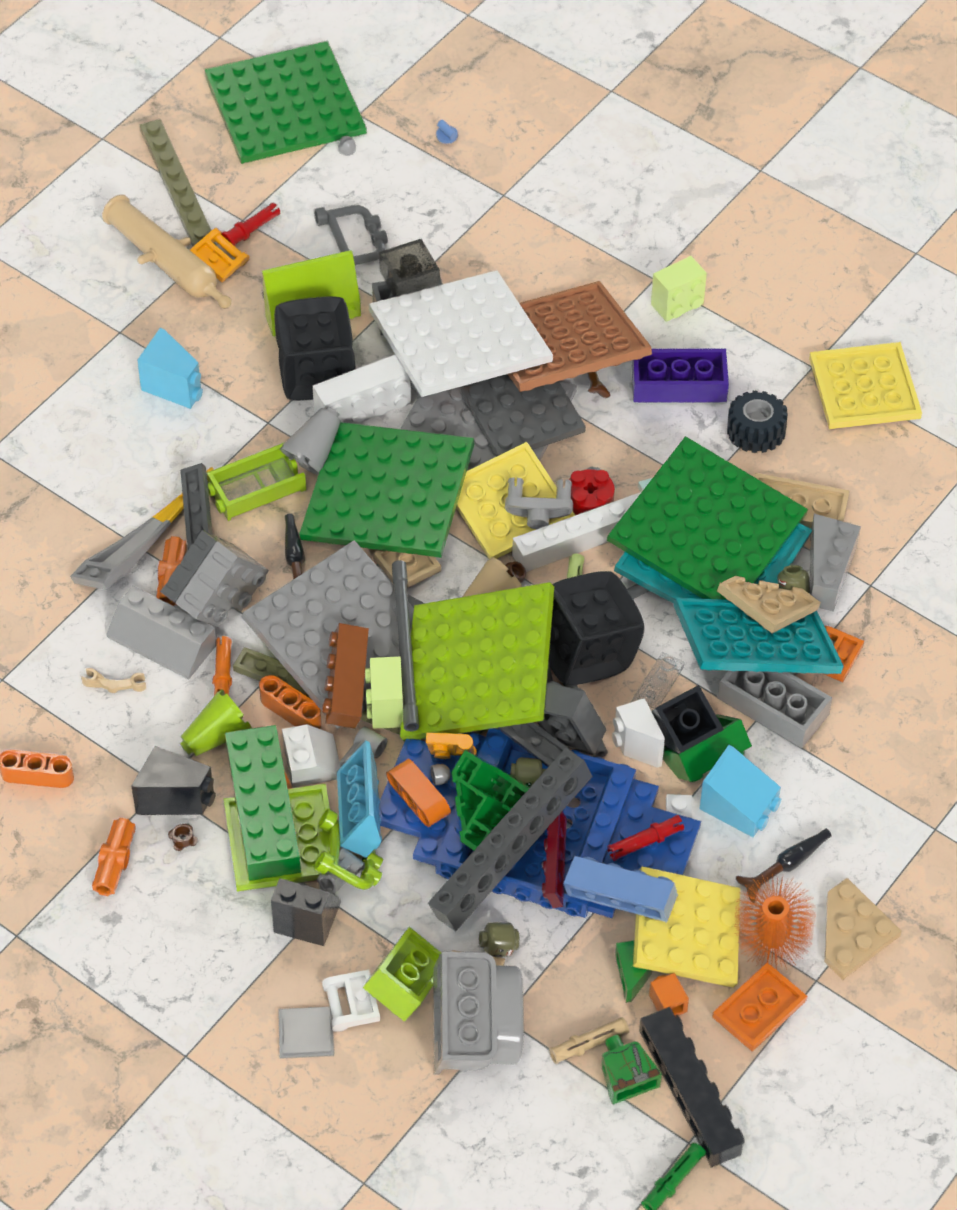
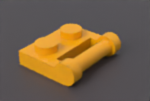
[190,228,250,283]
[426,733,477,759]

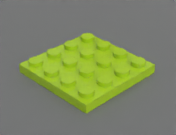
[223,784,331,892]

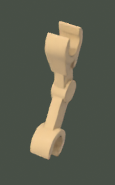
[81,668,146,693]

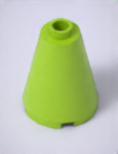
[180,689,252,756]

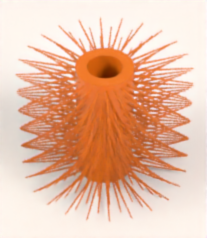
[734,874,816,970]

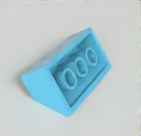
[337,740,382,858]

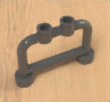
[314,205,388,265]

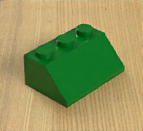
[663,714,752,782]

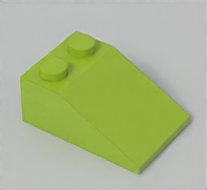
[363,926,441,1022]

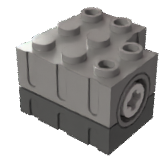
[160,530,269,627]

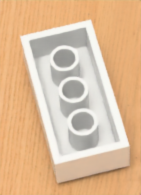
[313,354,411,424]

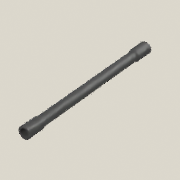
[392,560,419,731]

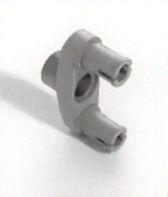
[505,477,573,529]

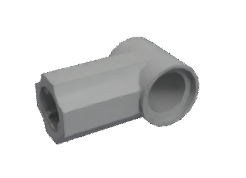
[339,726,387,767]
[317,848,365,894]

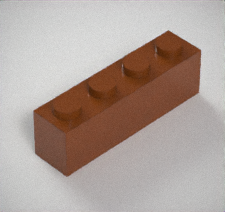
[323,623,369,729]

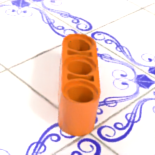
[259,675,322,729]
[0,750,74,788]
[386,759,451,827]

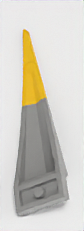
[70,467,214,590]

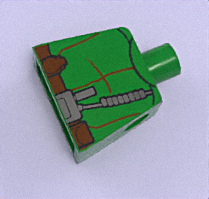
[601,1035,662,1105]

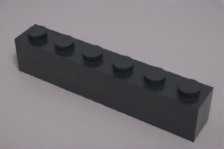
[639,1007,745,1168]

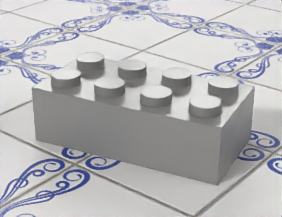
[717,671,832,748]

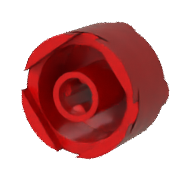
[569,469,615,516]

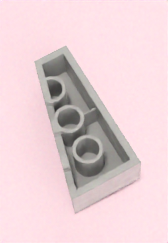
[810,514,861,611]

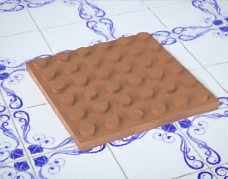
[508,281,652,392]

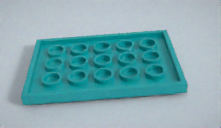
[673,598,844,674]

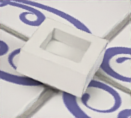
[666,794,692,818]

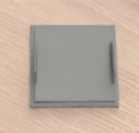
[279,1007,334,1059]

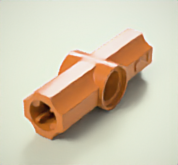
[156,536,187,606]
[92,818,136,896]

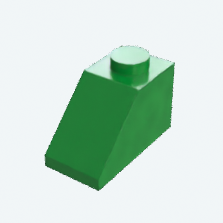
[615,940,652,1003]

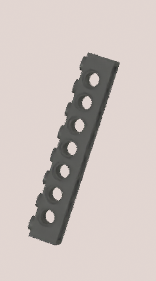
[428,748,593,931]

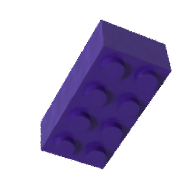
[632,349,729,403]

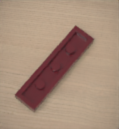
[542,811,567,908]

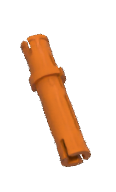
[212,636,232,696]

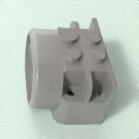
[433,952,524,1075]

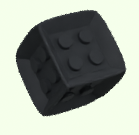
[274,296,356,400]
[548,571,644,685]

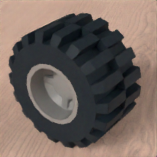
[727,390,788,453]

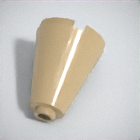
[462,557,522,597]

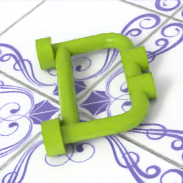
[314,808,383,890]

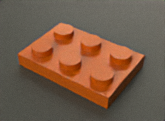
[712,962,807,1052]

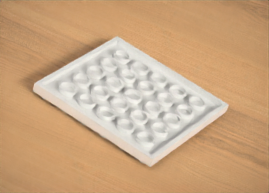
[369,270,553,397]

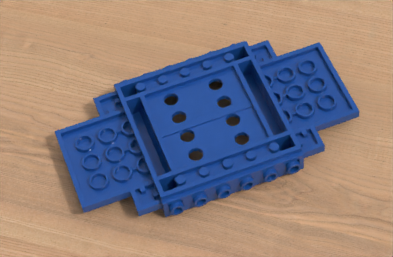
[379,728,701,919]

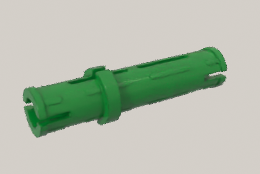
[641,1142,706,1210]

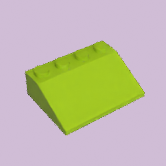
[262,250,361,337]

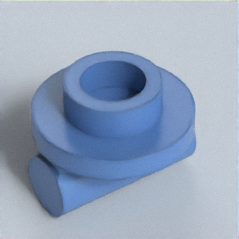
[436,120,458,144]

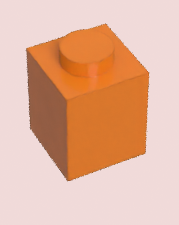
[649,973,689,1015]

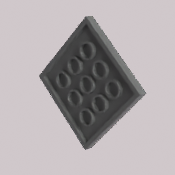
[461,374,586,457]

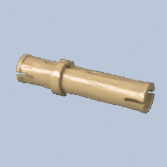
[549,1017,629,1064]

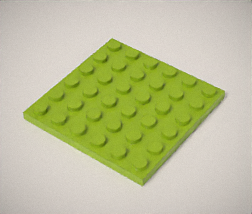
[400,582,554,742]

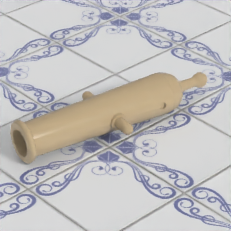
[102,194,232,309]

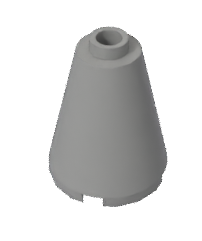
[280,407,341,475]

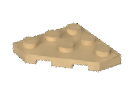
[717,576,821,633]
[824,878,902,980]

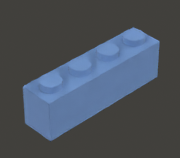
[564,856,678,922]

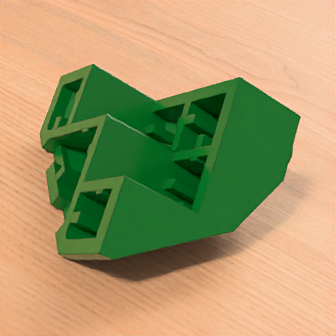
[452,750,530,850]

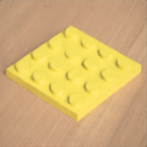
[809,342,922,429]
[456,442,575,559]
[633,866,740,988]

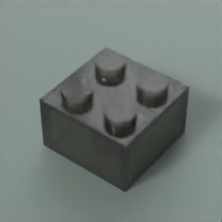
[379,239,440,297]

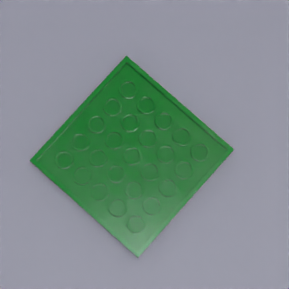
[204,41,367,164]
[299,422,475,558]
[607,436,808,600]

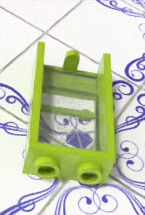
[207,442,306,521]

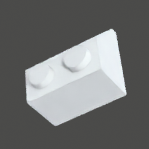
[612,698,665,768]
[282,724,341,788]

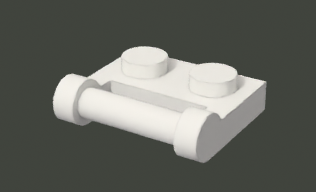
[322,970,380,1032]

